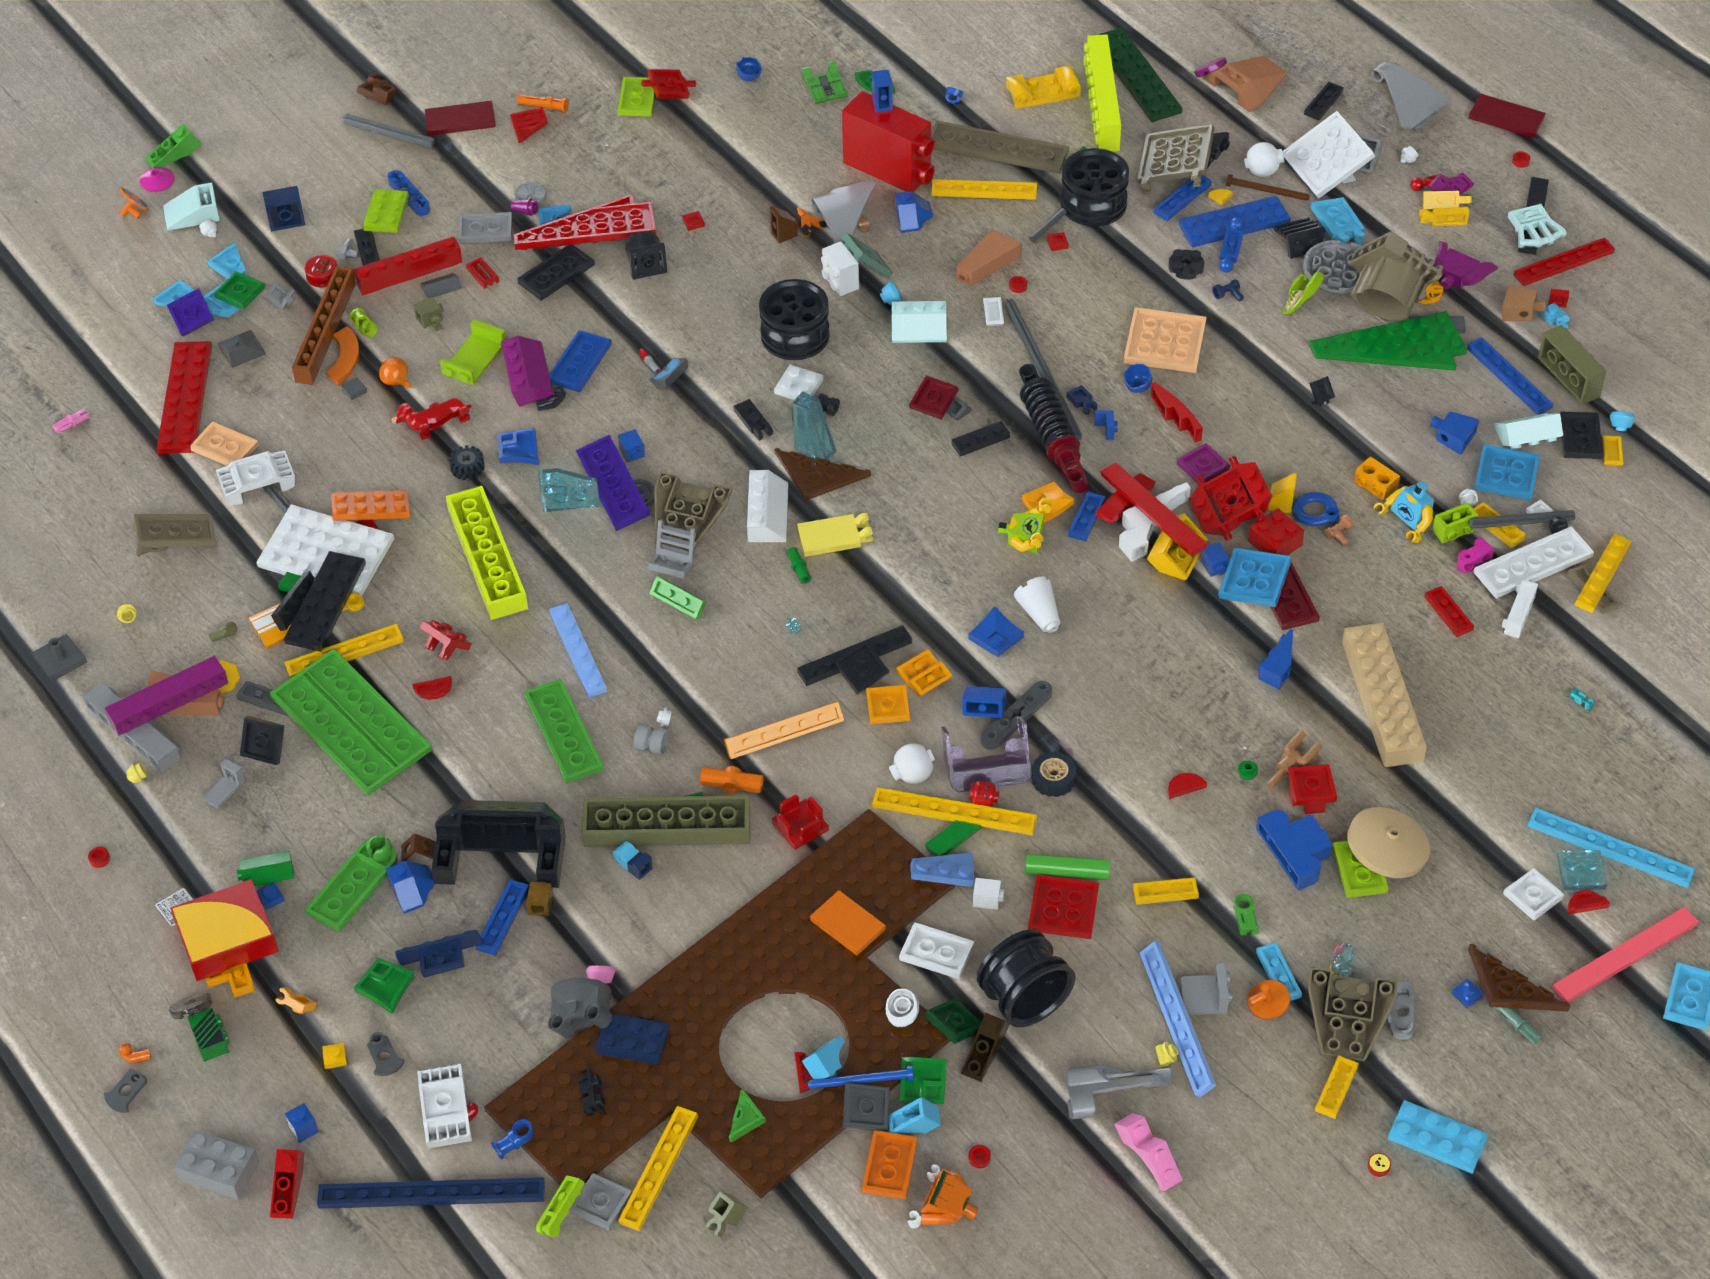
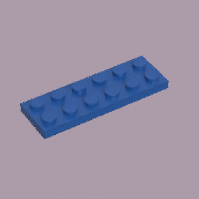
[1179,196,1291,247]

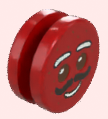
[304,255,338,288]

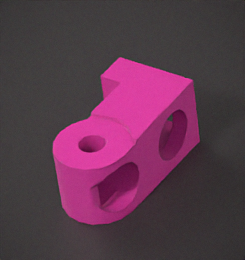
[1457,537,1494,572]

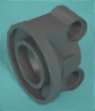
[548,978,612,1038]

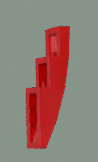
[1151,382,1203,442]
[1095,473,1156,524]

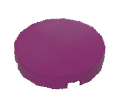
[1194,57,1227,77]

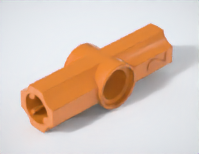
[700,766,764,794]

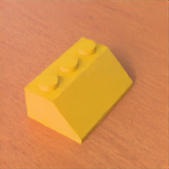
[1147,513,1208,580]

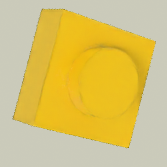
[322,1043,347,1069]

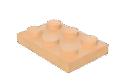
[190,422,259,466]

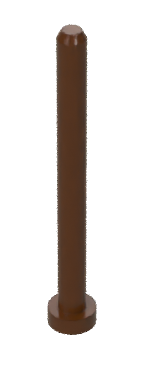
[1226,174,1310,201]

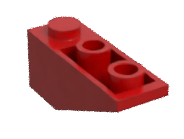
[270,1149,305,1219]

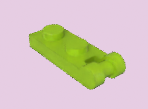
[536,1175,585,1237]

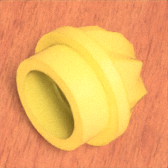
[117,604,137,623]
[127,762,148,783]

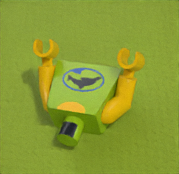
[998,498,1051,554]

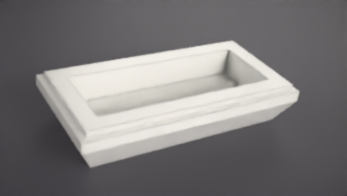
[983,297,1004,326]

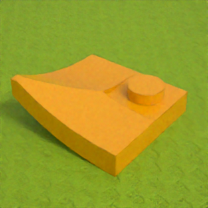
[1022,481,1074,523]

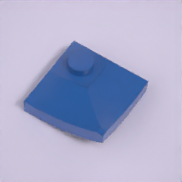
[498,428,539,465]
[968,606,1024,657]

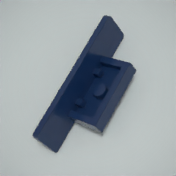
[395,930,483,978]

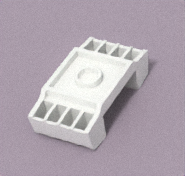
[216,450,295,506]
[417,1064,472,1149]

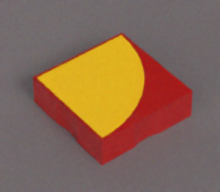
[170,879,279,982]

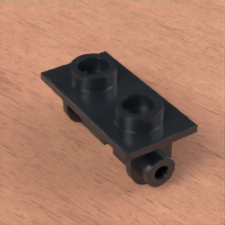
[578,1068,606,1117]

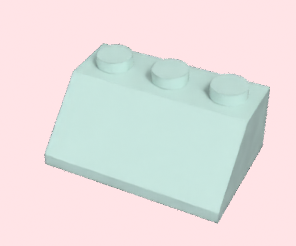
[892,301,947,343]
[1493,413,1563,449]

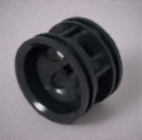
[1061,148,1129,227]
[759,279,830,360]

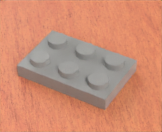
[458,212,512,244]

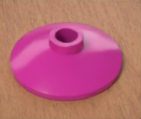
[140,167,175,192]

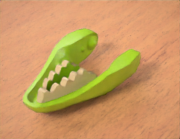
[1282,272,1324,315]

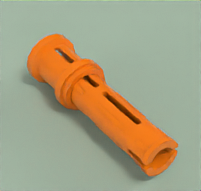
[517,94,569,113]

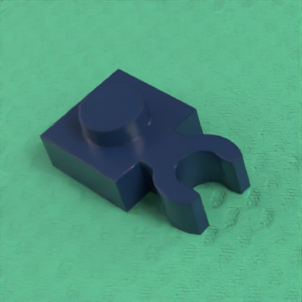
[1066,385,1097,415]

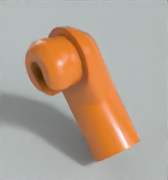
[119,1043,151,1063]

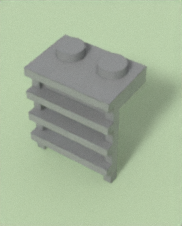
[648,519,696,579]

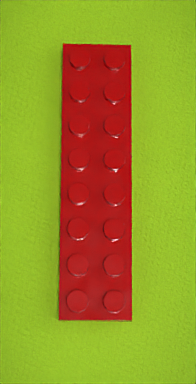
[157,341,212,454]

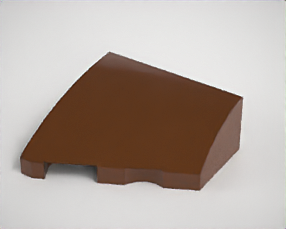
[357,73,396,105]

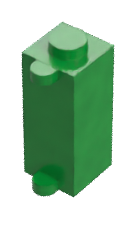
[236,851,294,886]

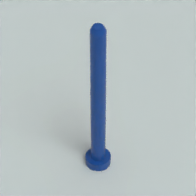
[808,1065,914,1089]

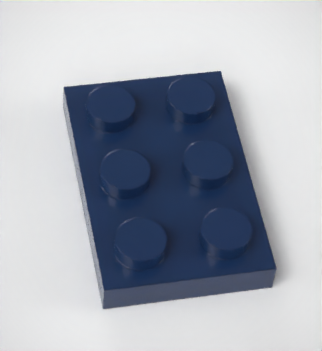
[595,1013,670,1065]

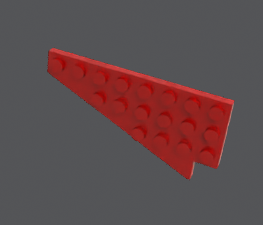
[514,194,656,250]

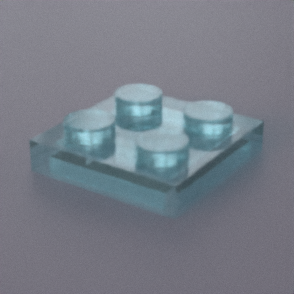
[1557,850,1607,890]

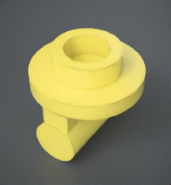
[1155,1041,1179,1068]

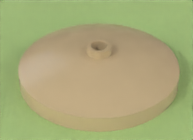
[1347,807,1430,878]

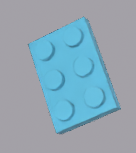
[1663,962,1710,1031]

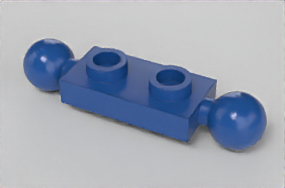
[1219,217,1244,273]

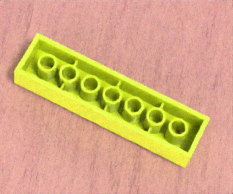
[1083,35,1121,151]
[446,486,528,620]

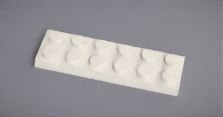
[1474,526,1594,599]

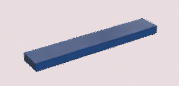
[1467,337,1553,415]

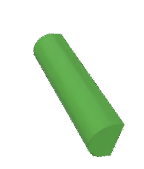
[1025,854,1110,880]

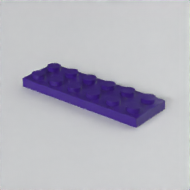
[576,435,651,531]

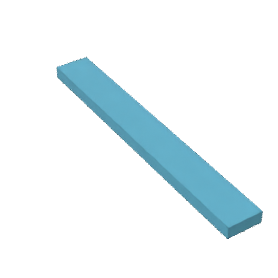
[1527,807,1696,888]

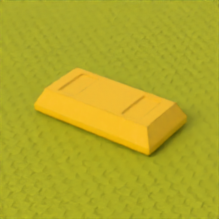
[1602,435,1624,467]

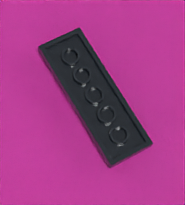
[284,551,366,652]

